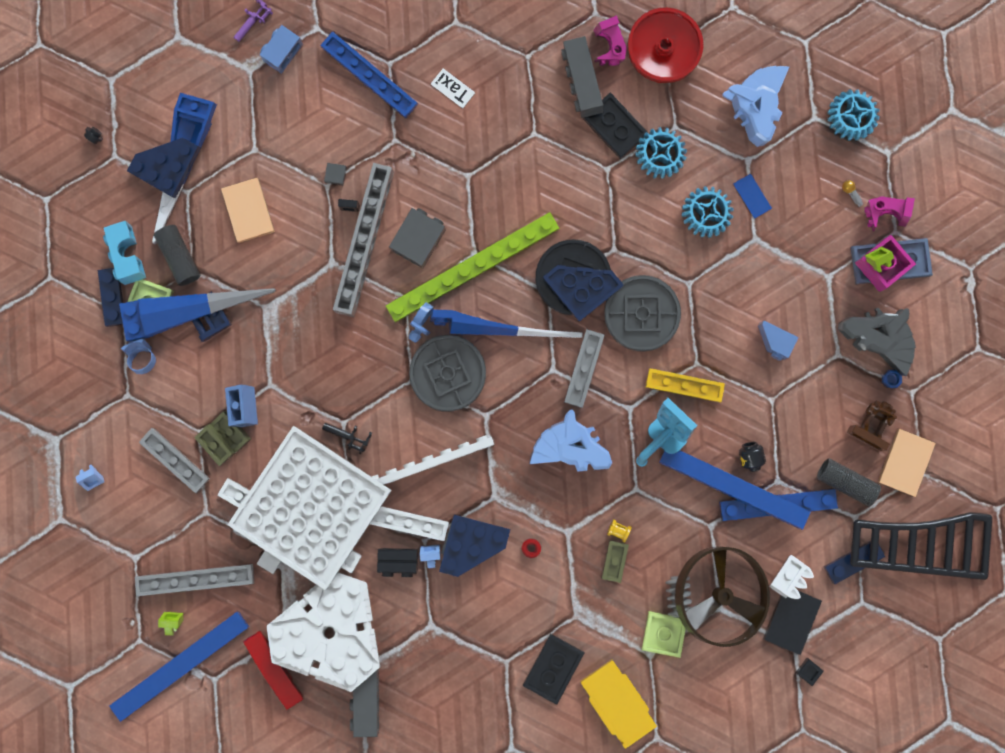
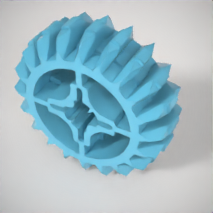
[827,89,880,141]
[635,127,687,179]
[682,186,733,238]

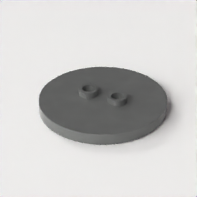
[604,275,681,352]
[409,335,486,412]

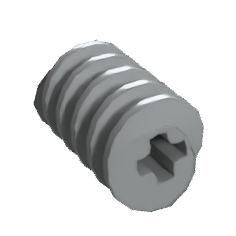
[665,576,692,618]

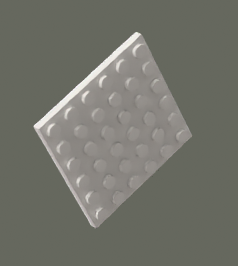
[227,426,392,590]

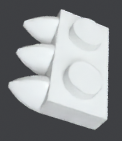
[769,555,814,599]

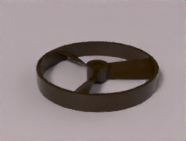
[675,546,770,647]

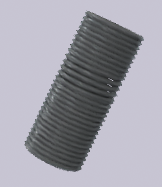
[154,225,201,286]
[817,458,881,507]

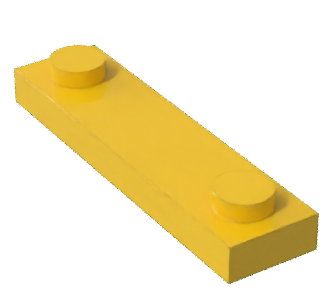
[645,368,725,403]

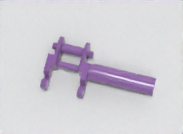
[233,0,273,42]

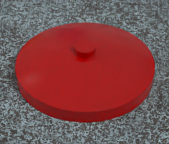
[627,7,704,83]

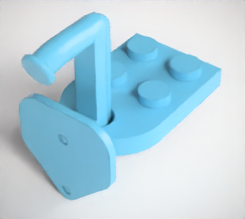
[636,398,697,467]

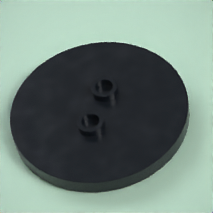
[535,239,611,316]

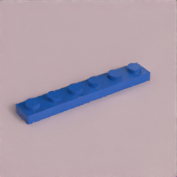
[320,31,418,119]
[719,489,838,521]

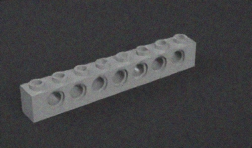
[333,163,394,317]

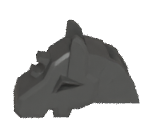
[838,308,916,376]

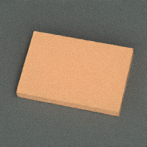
[221,178,275,243]
[878,429,935,497]

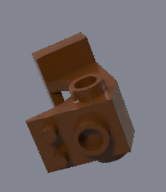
[847,400,897,451]

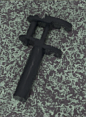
[322,423,373,455]

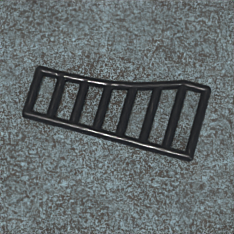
[850,512,993,580]

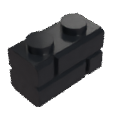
[377,548,418,577]

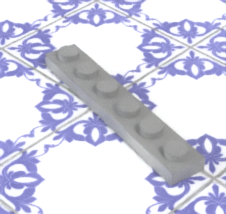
[135,564,254,596]

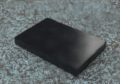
[582,92,648,159]
[763,591,822,655]
[523,633,585,705]

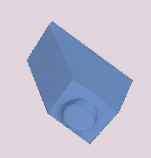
[758,321,799,361]

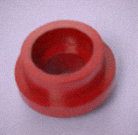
[522,538,541,558]

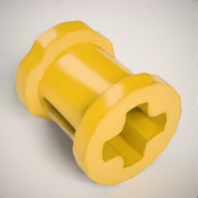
[607,519,631,543]

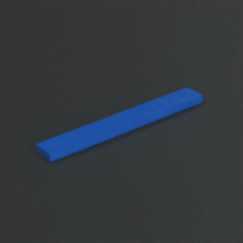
[659,450,811,530]
[109,611,249,722]

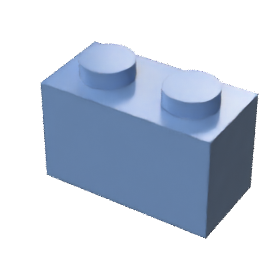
[260,25,303,74]
[225,385,258,428]

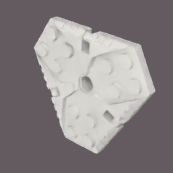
[267,572,380,692]

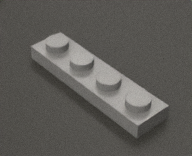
[564,329,605,408]
[139,428,210,493]

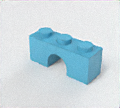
[103,221,146,285]

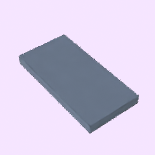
[851,238,933,285]

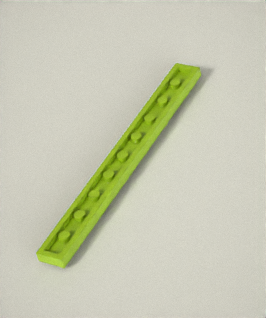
[386,212,559,323]

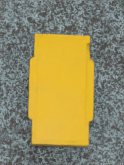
[580,659,657,749]

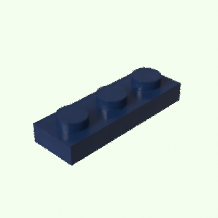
[97,268,123,327]
[823,541,885,584]

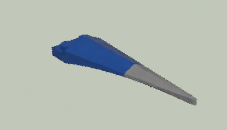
[119,288,276,342]

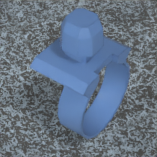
[409,302,434,343]
[121,339,156,375]

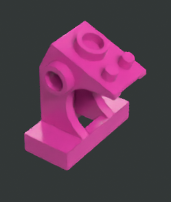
[593,15,626,66]
[864,196,915,231]

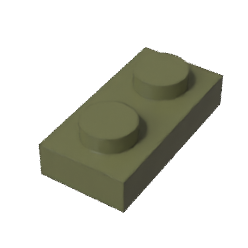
[601,540,629,583]

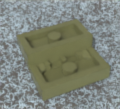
[194,410,251,466]

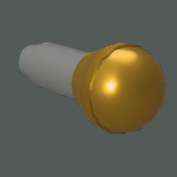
[842,180,863,207]

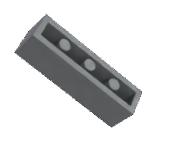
[561,36,603,118]
[350,653,379,737]

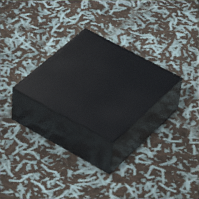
[338,199,360,212]
[795,658,824,686]

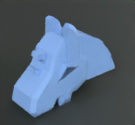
[722,66,789,147]
[530,410,612,472]

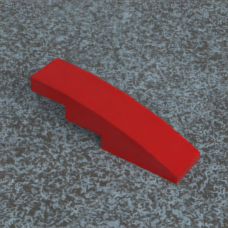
[243,631,304,710]

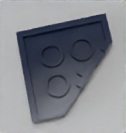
[127,138,201,198]
[543,265,624,322]
[439,514,511,577]

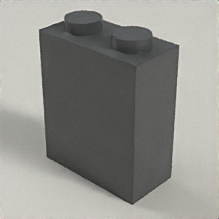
[389,208,446,269]

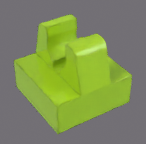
[865,246,894,272]
[158,612,184,636]

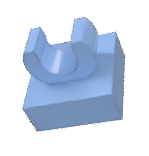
[76,465,105,491]
[420,544,440,568]

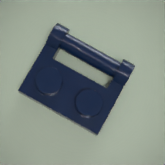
[192,291,232,342]

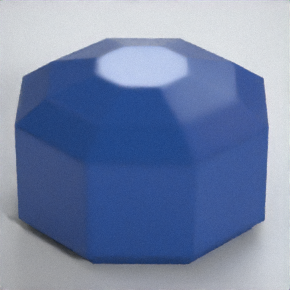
[882,370,902,388]

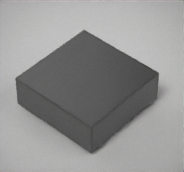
[324,163,347,186]

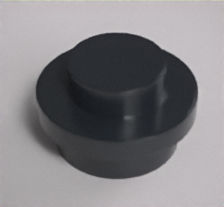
[84,127,103,144]

